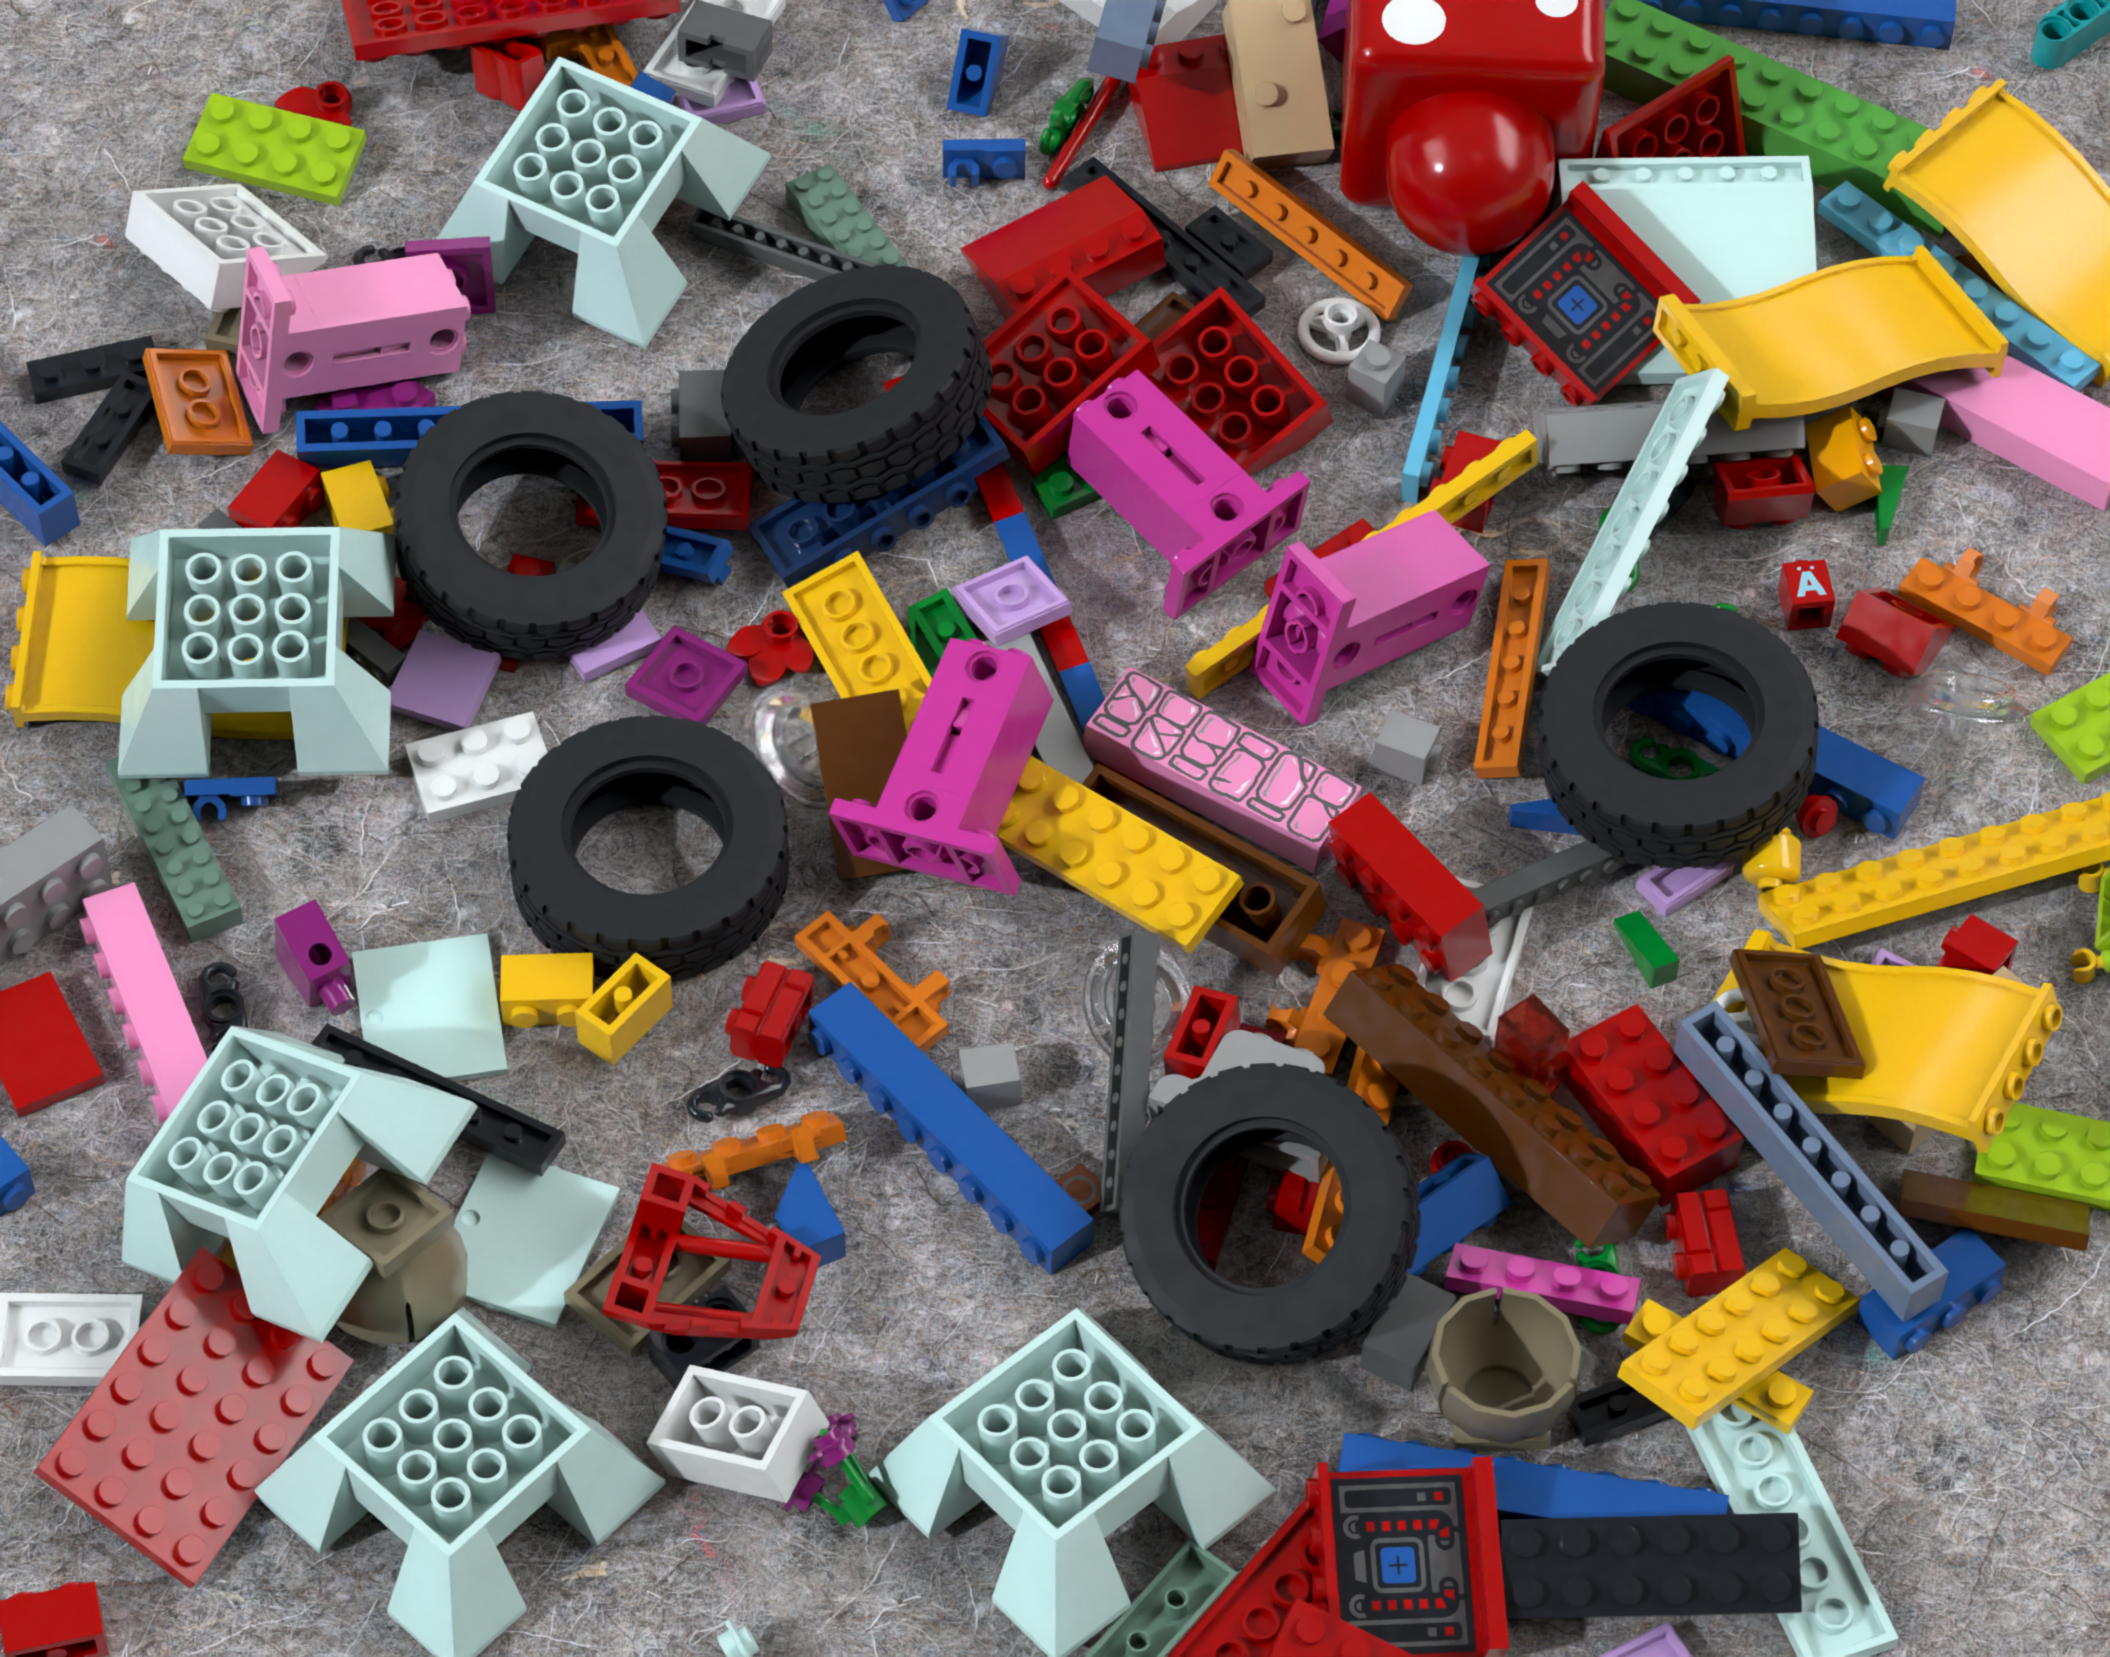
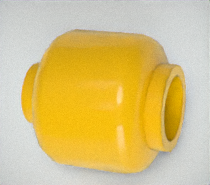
[1742,827,1802,893]

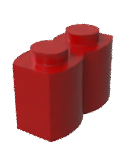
[469,38,546,111]

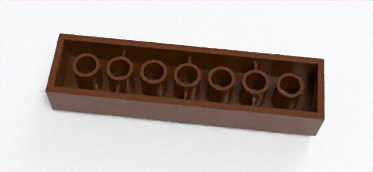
[1323,964,1662,1249]

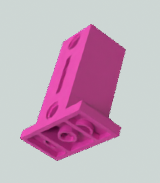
[1066,369,1311,621]
[1249,509,1490,727]
[828,637,1053,896]

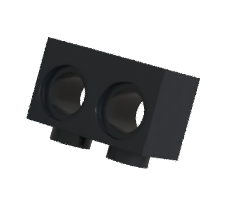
[647,1285,760,1390]

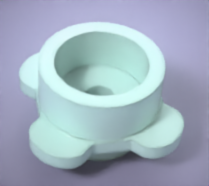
[717,1619,760,1657]

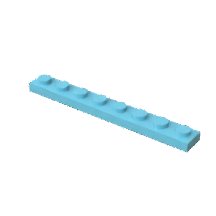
[1817,180,2101,392]
[1400,254,1493,503]

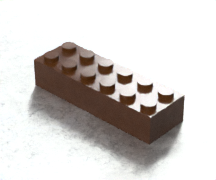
[1082,763,1327,978]

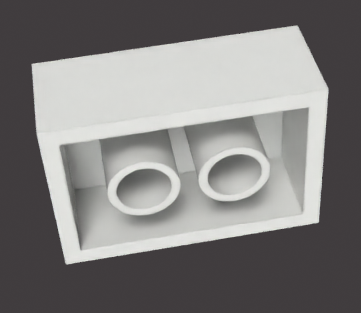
[646,1365,830,1503]

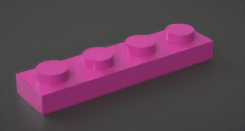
[1445,1243,1641,1325]

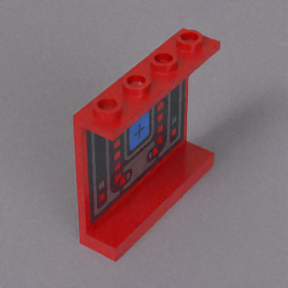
[1470,180,1701,406]
[1305,1456,1509,1657]

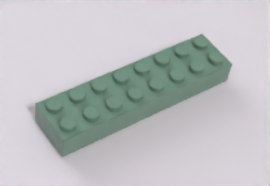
[785,164,910,267]
[105,756,244,943]
[1084,1539,1238,1657]

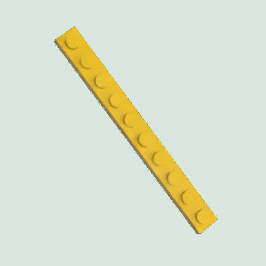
[1185,429,1538,700]

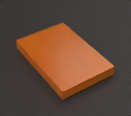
[142,348,254,455]

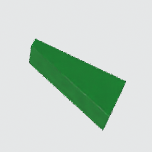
[1872,465,1909,545]
[1613,910,1680,989]

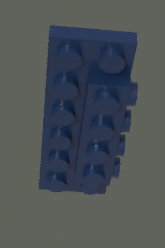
[748,414,1011,589]

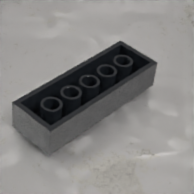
[1501,1513,1802,1620]

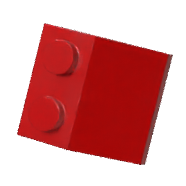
[1713,454,1815,529]
[1836,587,1956,679]

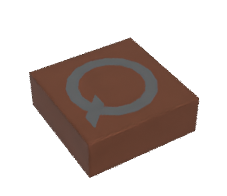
[1055,1163,1102,1216]

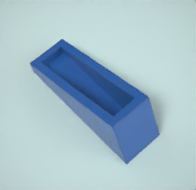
[1508,798,1580,835]

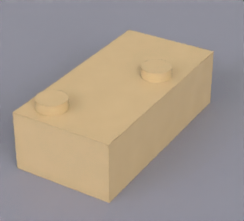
[1222,0,1335,169]

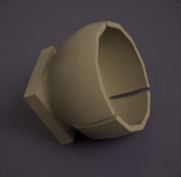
[318,1168,468,1344]
[1426,1287,1583,1452]

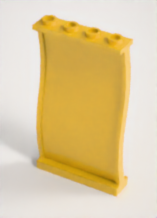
[1883,78,2110,388]
[1653,245,2009,431]
[5,551,349,740]
[1705,929,2063,1153]

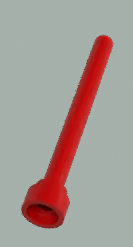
[1042,76,1122,191]

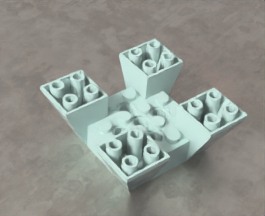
[437,56,771,349]
[118,527,396,779]
[122,1025,478,1343]
[254,1307,666,1657]
[867,1308,1277,1657]

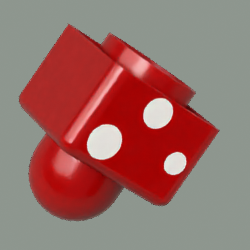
[1340,0,1605,257]

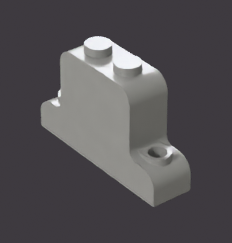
[1148,1030,1329,1184]

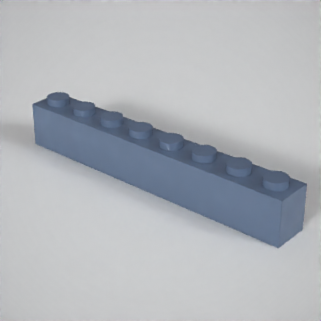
[1673,1001,1949,1323]

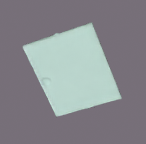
[352,933,508,1081]
[454,1152,620,1329]

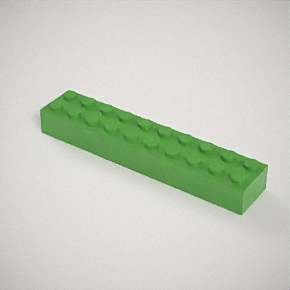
[1603,0,1948,239]

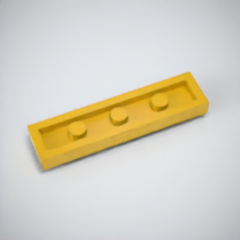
[1622,1298,1814,1435]

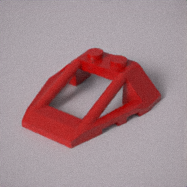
[601,1162,821,1340]

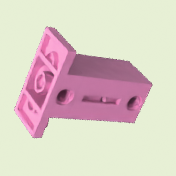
[235,246,471,434]

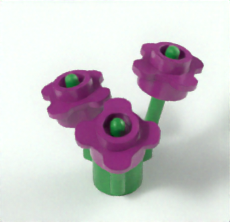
[783,1413,888,1529]

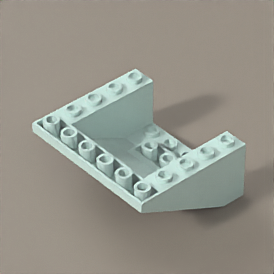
[1551,156,1816,385]

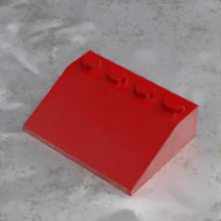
[1126,34,1244,173]
[1595,54,1746,158]
[960,175,1166,321]
[983,267,1161,478]
[1147,286,1334,476]

